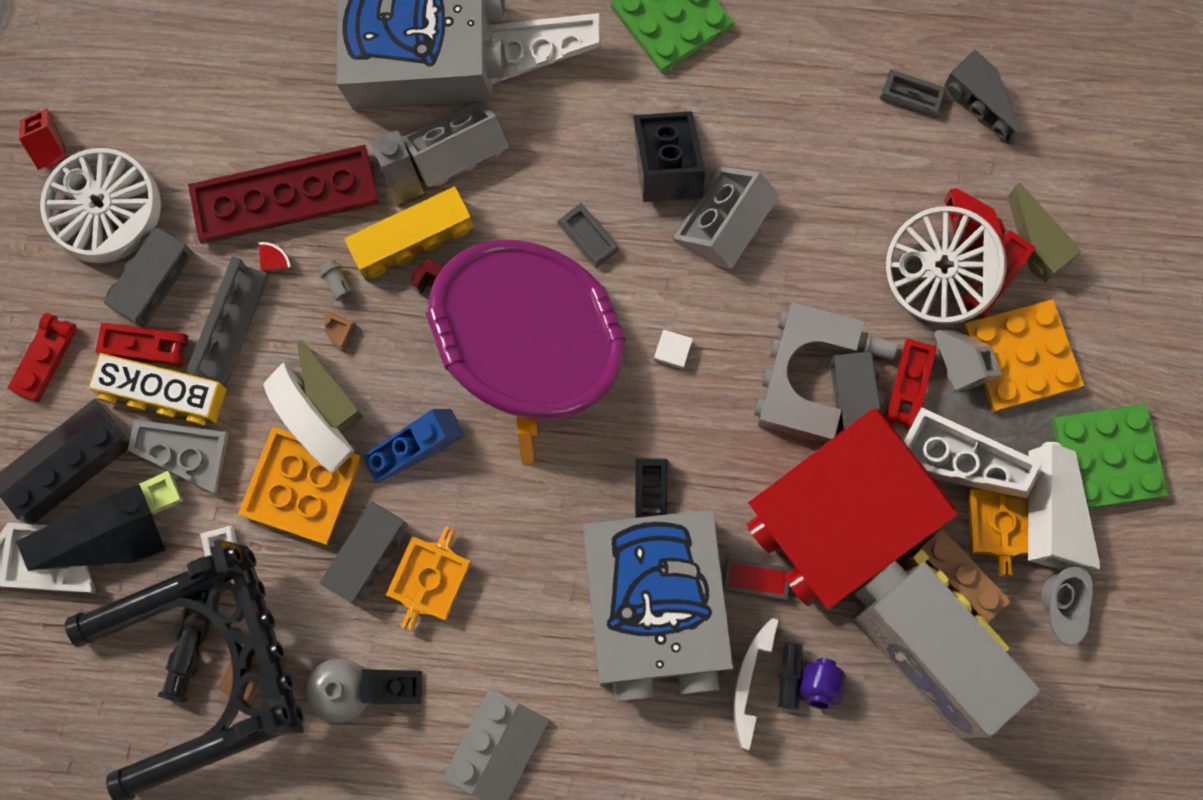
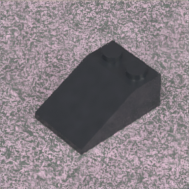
[633,111,705,203]

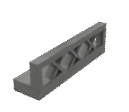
[187,256,269,388]

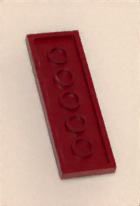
[188,144,379,244]

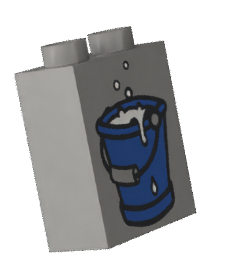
[337,0,506,109]
[582,510,733,702]
[853,561,1041,738]

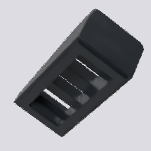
[635,458,668,518]

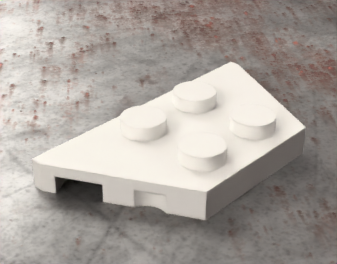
[0,523,95,594]

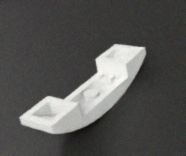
[263,362,354,473]
[733,618,778,750]

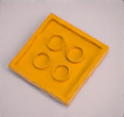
[963,299,1084,413]
[238,426,362,546]

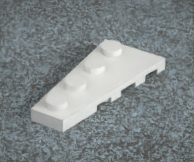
[491,13,602,84]

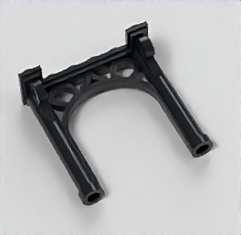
[65,539,304,800]

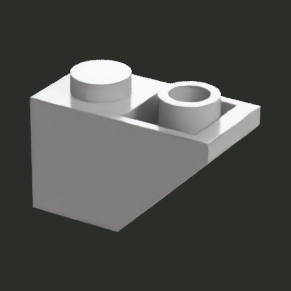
[934,330,1002,391]

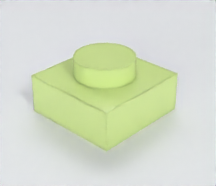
[140,471,183,514]

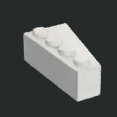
[904,407,1042,498]

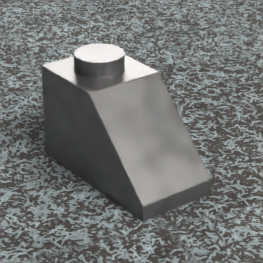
[370,130,425,207]

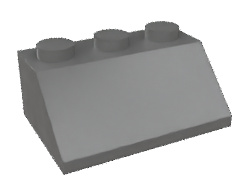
[402,101,509,188]
[672,167,780,268]
[442,688,550,800]

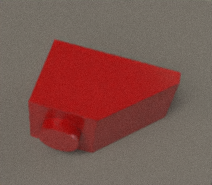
[19,108,66,170]
[944,188,1005,254]

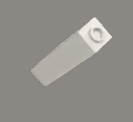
[1028,442,1100,572]

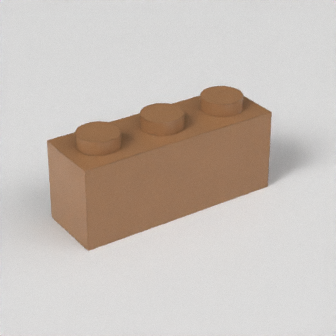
[912,529,1011,623]

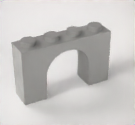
[754,302,864,444]

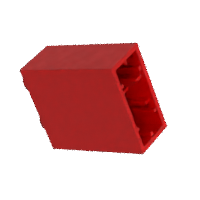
[746,407,959,610]

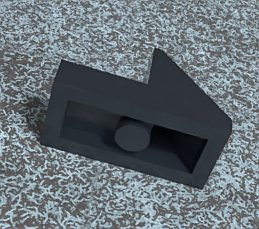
[361,669,422,704]

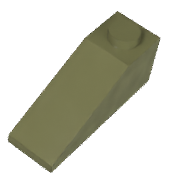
[1008,183,1081,282]
[297,340,363,434]

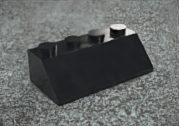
[0,399,129,524]

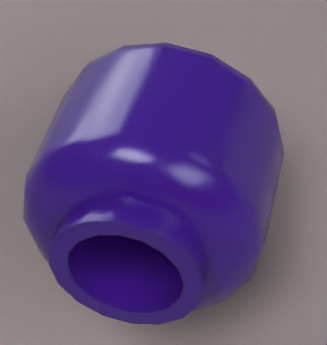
[800,658,845,710]

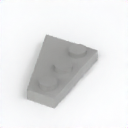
[128,420,229,495]

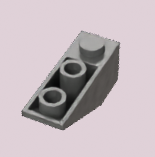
[944,49,1021,144]

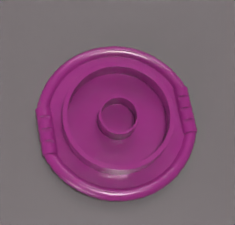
[426,240,626,419]

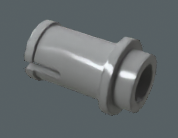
[319,260,353,301]
[856,332,897,361]

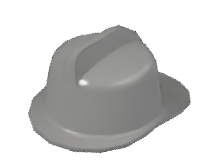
[1041,566,1093,645]

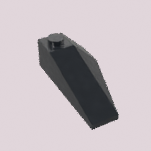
[16,484,165,572]

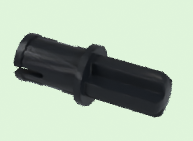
[778,643,803,709]

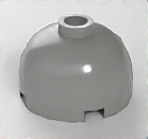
[305,658,368,724]

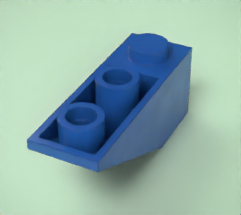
[362,409,465,483]

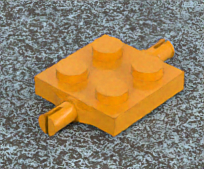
[967,489,1028,577]
[386,526,472,632]

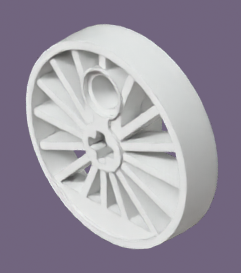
[40,148,161,263]
[886,206,1007,324]

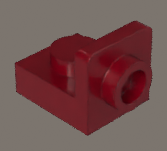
[411,258,443,294]

